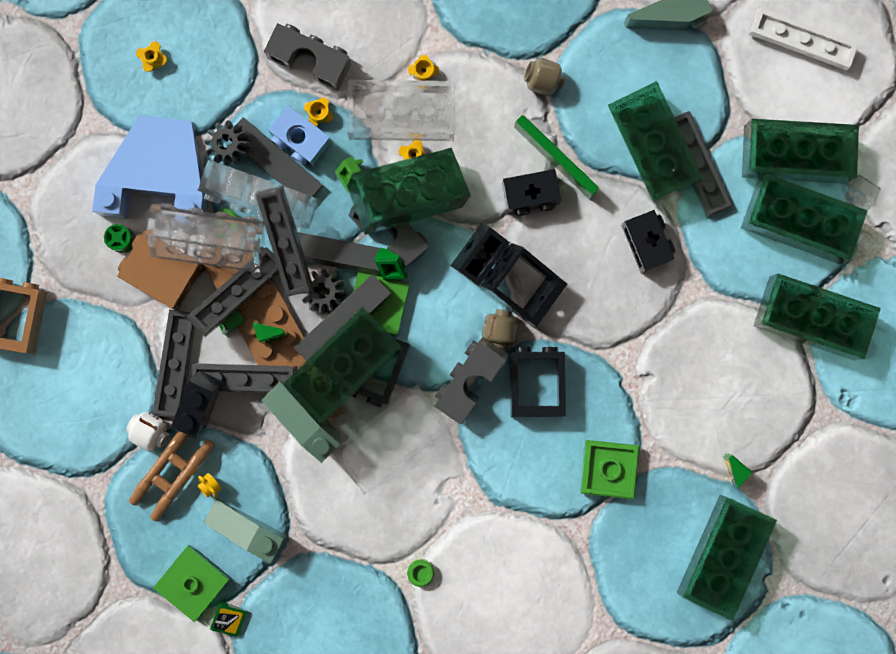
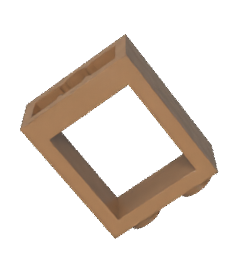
[0,278,48,355]

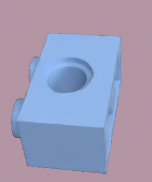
[268,105,332,167]

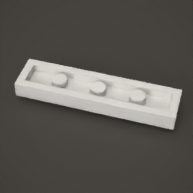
[749,7,859,70]

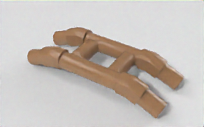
[129,431,215,522]

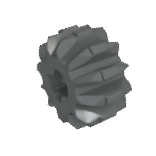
[204,120,251,167]
[302,269,346,315]

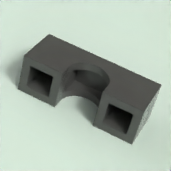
[264,23,351,91]
[348,188,429,270]
[434,337,509,425]

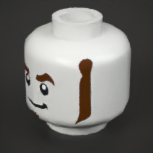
[126,412,169,452]

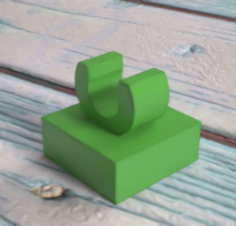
[334,157,371,194]

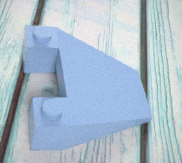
[92,115,209,228]

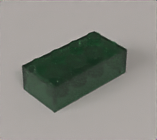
[608,81,703,204]
[742,118,859,184]
[347,147,471,235]
[741,173,868,264]
[753,273,881,361]
[282,306,402,424]
[676,495,777,621]

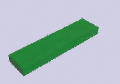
[514,115,599,199]

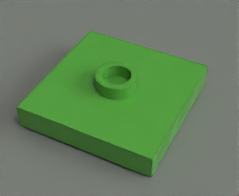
[353,272,410,335]
[580,440,640,499]
[153,545,230,622]

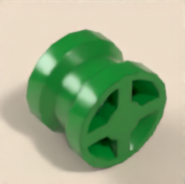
[104,224,135,253]

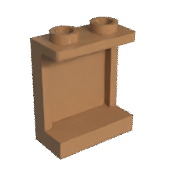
[117,230,204,311]

